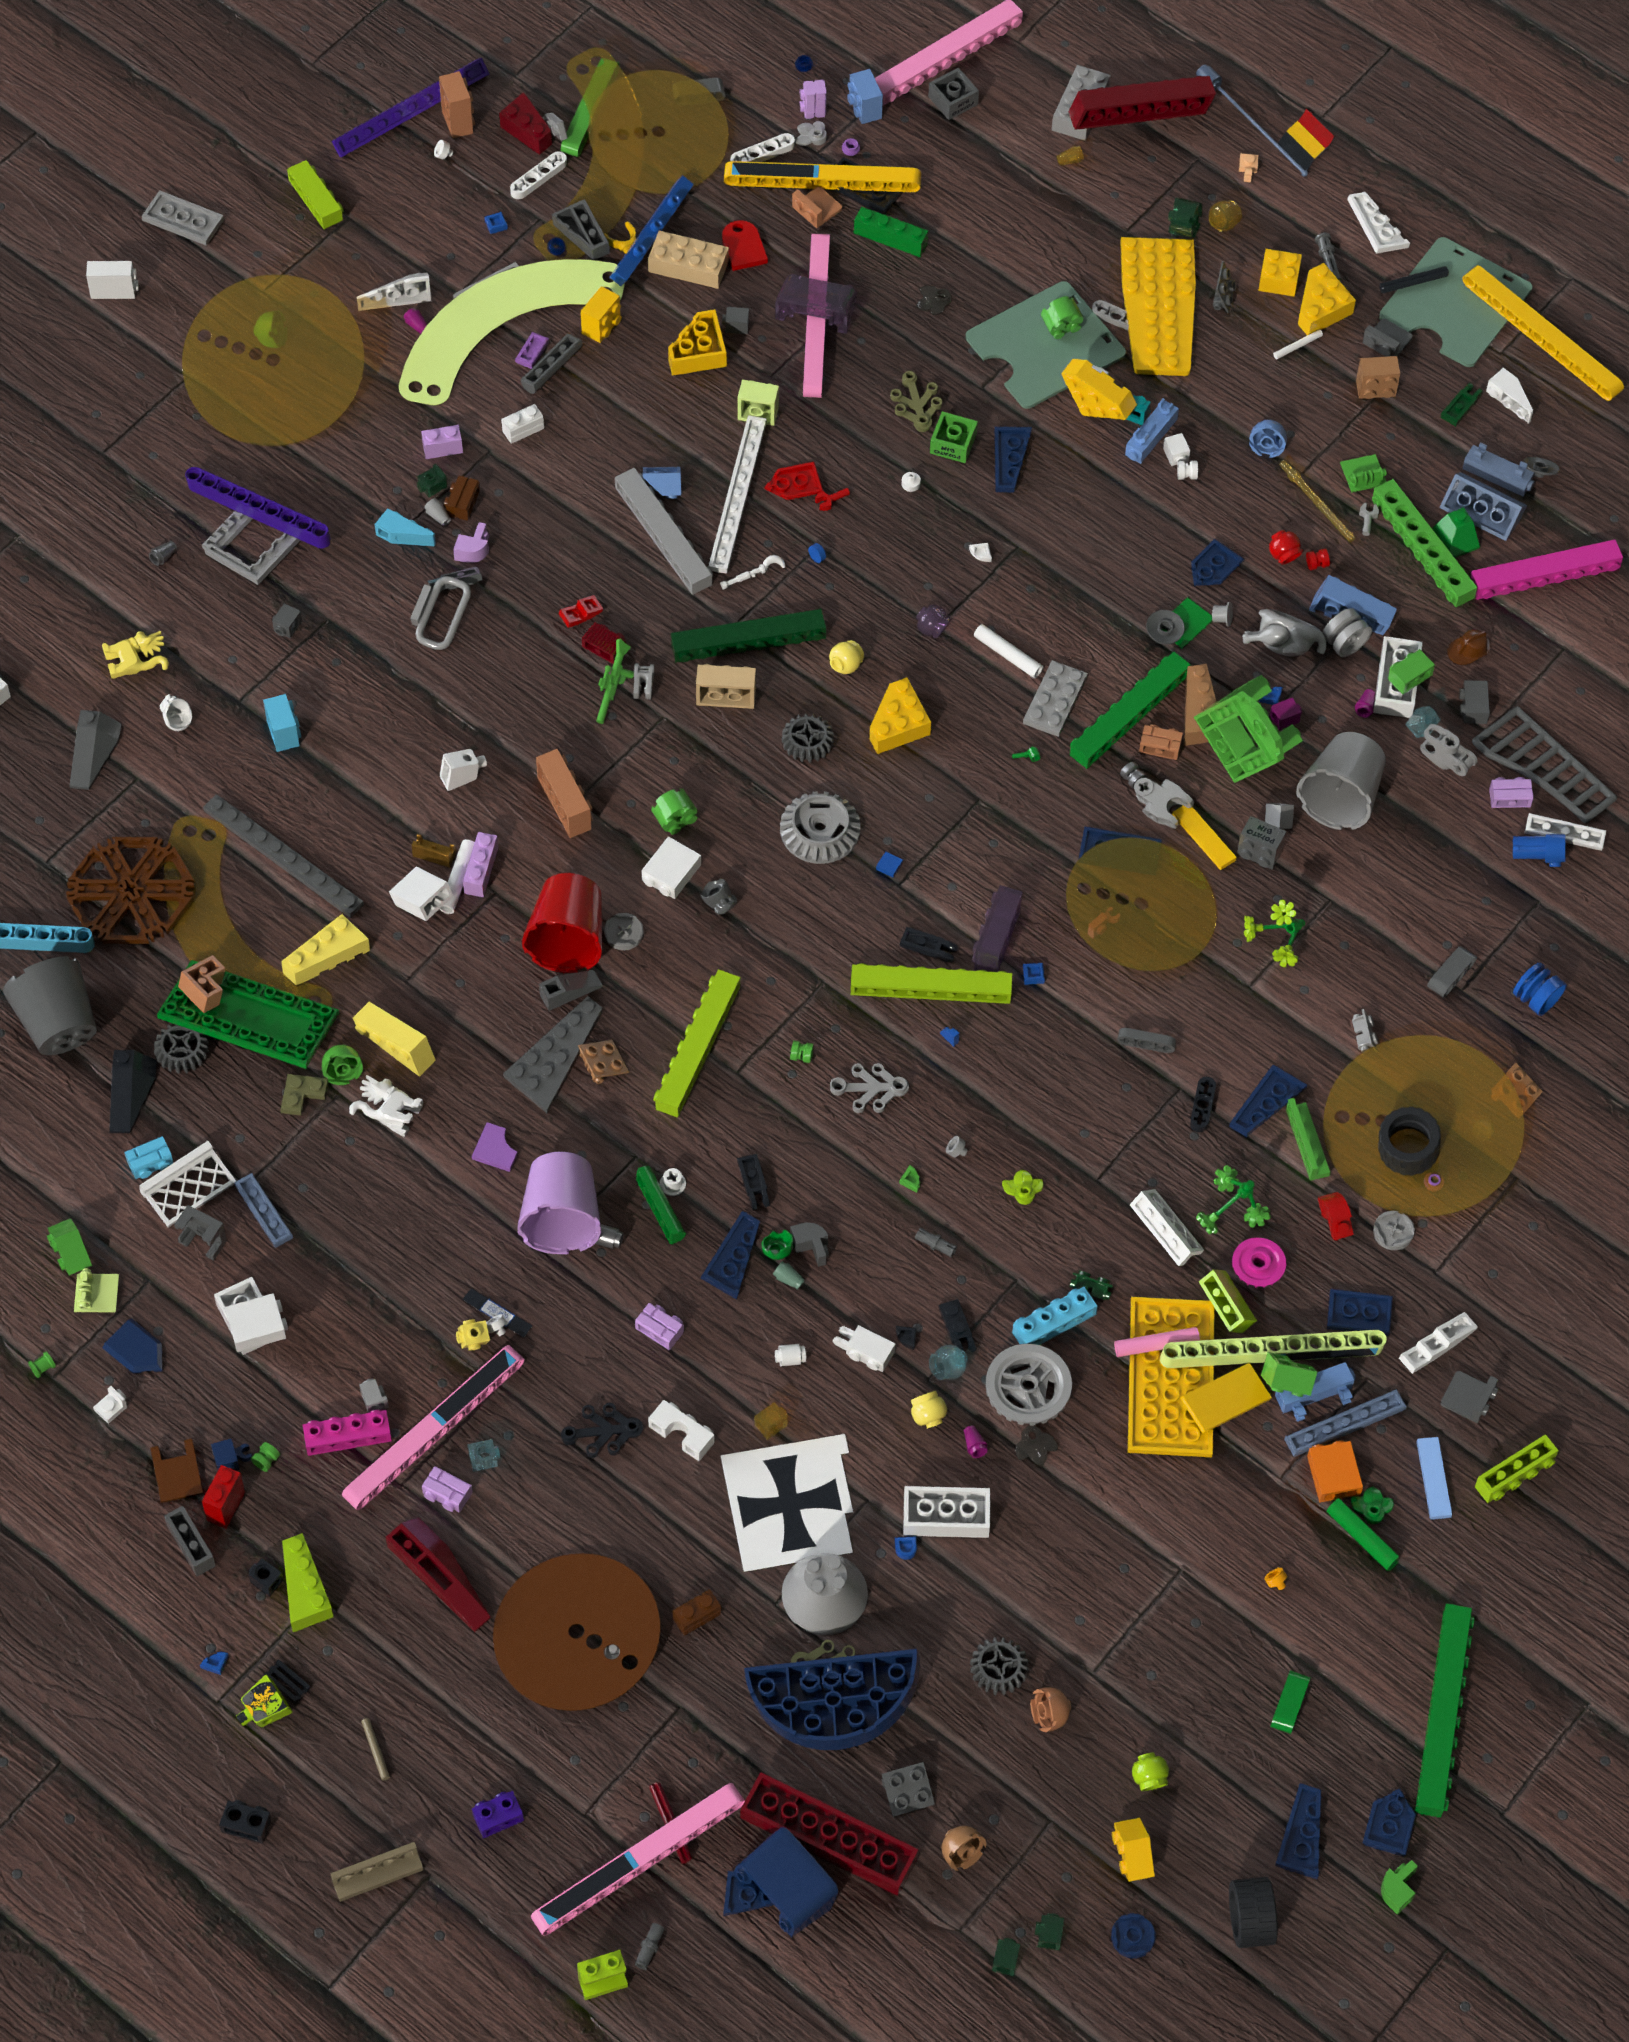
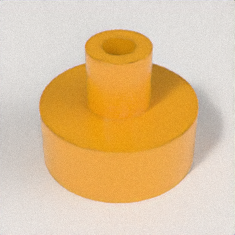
[1264,1567,1287,1590]

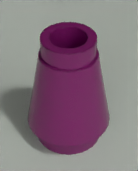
[403,308,427,334]
[1355,689,1376,718]
[964,1426,988,1458]

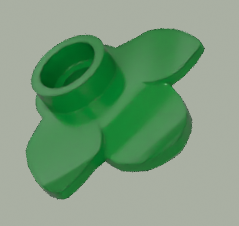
[1351,1487,1394,1524]

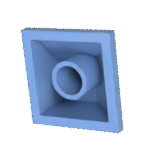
[643,467,681,499]

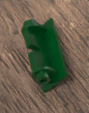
[1069,1270,1114,1300]

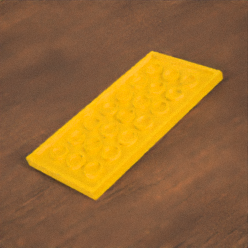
[1127,1297,1214,1457]

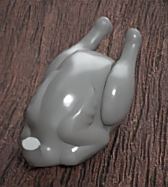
[1242,609,1326,657]

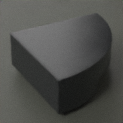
[896,1326,917,1350]

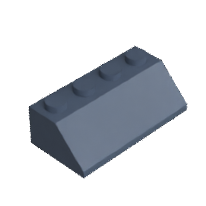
[1439,472,1527,541]

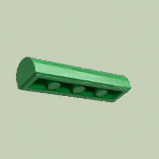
[636,1166,686,1245]
[1326,1498,1399,1571]

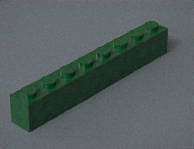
[671,609,826,663]

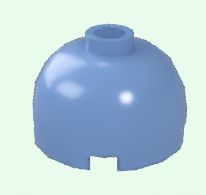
[1249,420,1287,458]

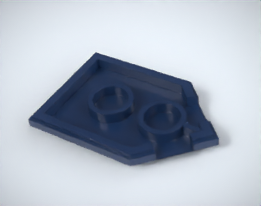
[1191,539,1244,586]
[102,1319,163,1374]
[1362,1788,1416,1856]

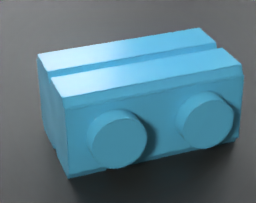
[124,1136,173,1179]

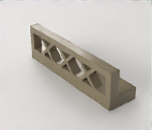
[330,1842,423,1902]

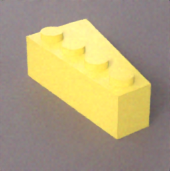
[281,914,370,986]
[353,1002,436,1077]

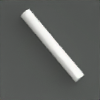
[1273,329,1323,359]

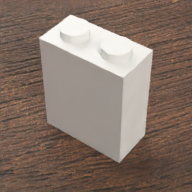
[86,261,139,299]
[642,837,701,899]
[389,866,454,921]
[225,1293,288,1352]

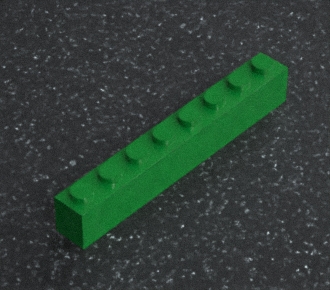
[1070,652,1191,769]

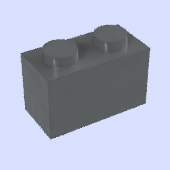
[1459,680,1490,724]

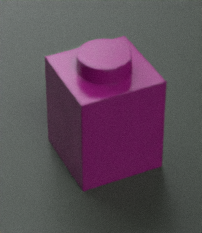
[1270,698,1302,731]

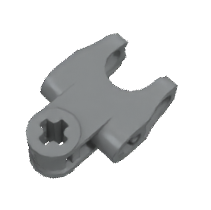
[1420,724,1477,776]
[1134,778,1194,829]

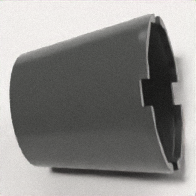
[3,956,97,1055]

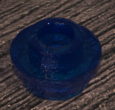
[795,55,813,72]
[547,237,566,255]

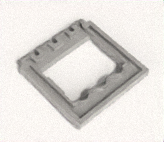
[201,511,300,585]

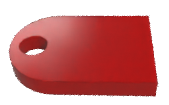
[722,220,768,271]

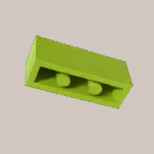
[1199,1269,1257,1333]

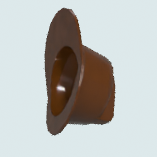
[1447,629,1491,665]

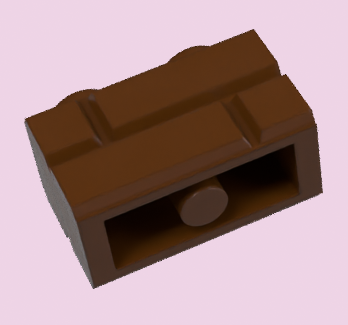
[444,475,480,521]
[673,1589,721,1636]

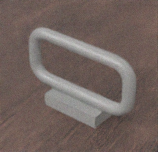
[410,576,471,650]

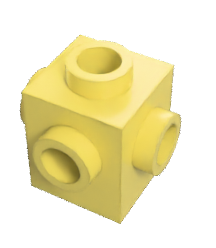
[456,1319,490,1351]

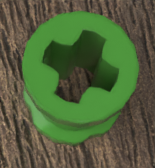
[28,1351,56,1378]

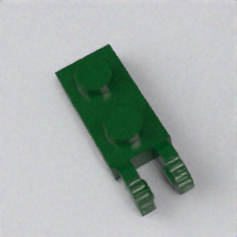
[1440,383,1483,427]

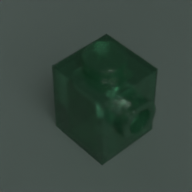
[1035,1913,1064,1951]

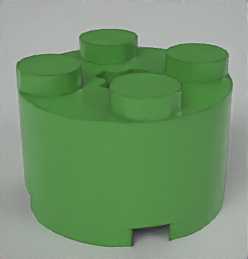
[1041,296,1084,339]
[651,789,697,835]

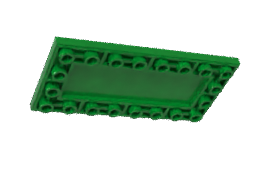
[157,960,339,1069]

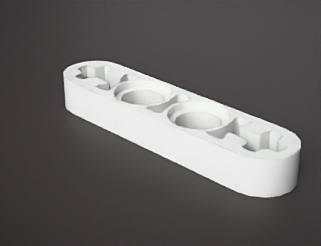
[730,133,795,162]
[510,152,567,199]

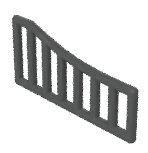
[1472,706,1617,823]

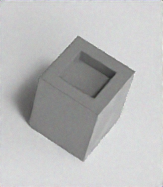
[1265,803,1294,829]

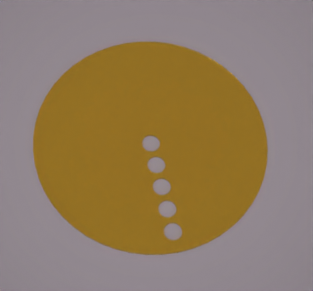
[182,274,364,446]
[1323,1035,1524,1217]

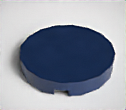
[1111,1913,1156,1959]

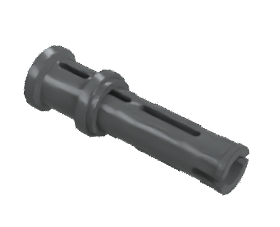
[1315,232,1342,282]

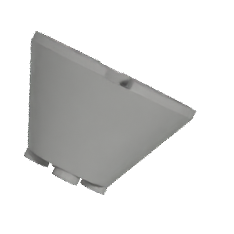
[782,1553,868,1635]

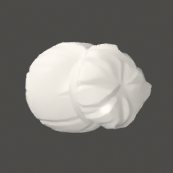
[160,694,192,731]

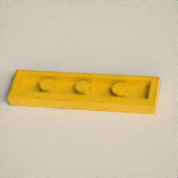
[1172,806,1237,870]

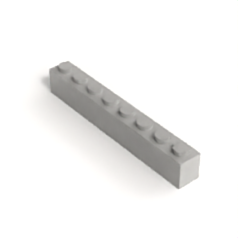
[615,468,713,595]

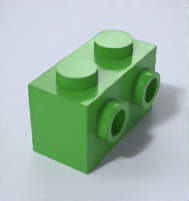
[1388,649,1435,694]

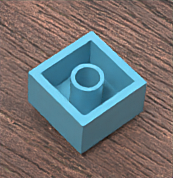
[263,694,301,752]

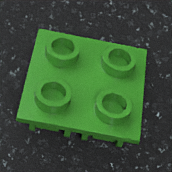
[1340,454,1387,493]

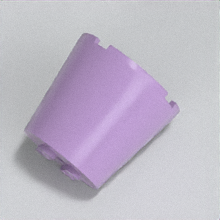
[518,1152,601,1254]

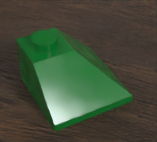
[1432,507,1480,558]

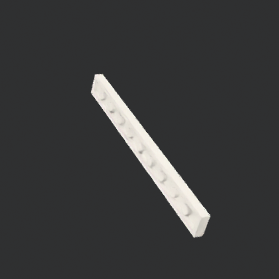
[708,415,766,574]

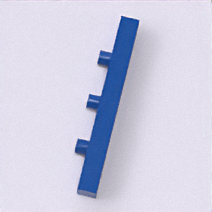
[610,175,694,286]

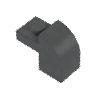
[790,1222,829,1267]

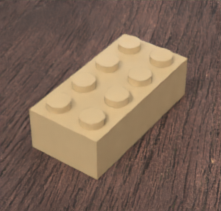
[648,231,729,289]

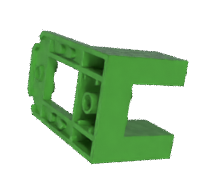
[1194,675,1303,783]

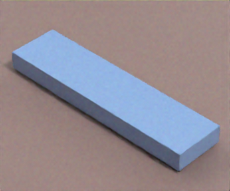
[1416,1437,1452,1520]

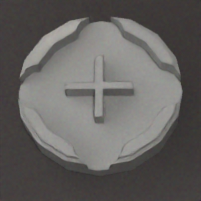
[604,913,644,950]
[1373,1211,1415,1251]

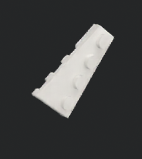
[1347,192,1410,254]

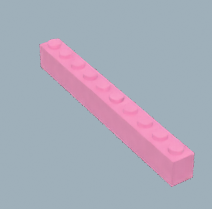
[875,0,1023,106]

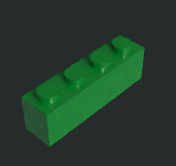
[854,207,928,257]

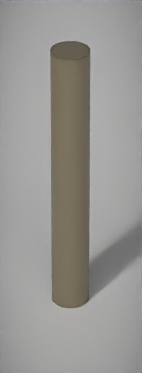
[361,1718,390,1781]

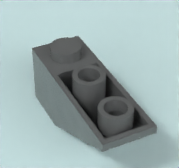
[539,970,603,1011]

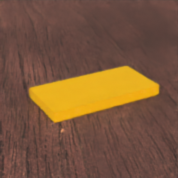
[1181,1363,1272,1434]

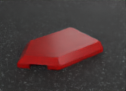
[764,462,823,500]

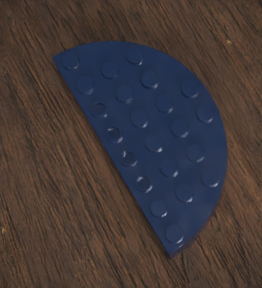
[744,1649,920,1750]

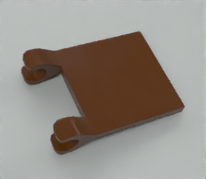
[150,1439,203,1503]

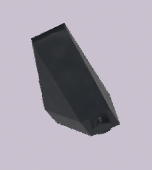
[109,1050,157,1133]

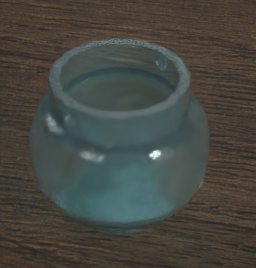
[929,1345,967,1380]

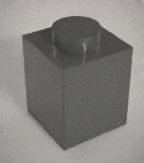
[722,307,749,334]

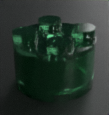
[1168,197,1203,238]

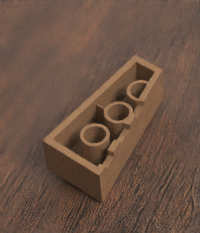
[1184,664,1217,746]

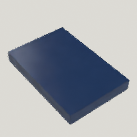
[1327,1289,1393,1336]

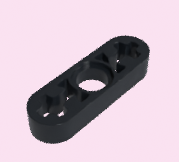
[1190,1077,1216,1132]

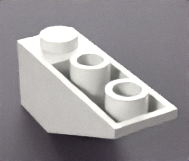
[1486,368,1533,423]

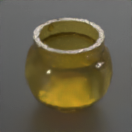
[1209,200,1242,232]

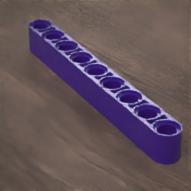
[185,467,331,549]

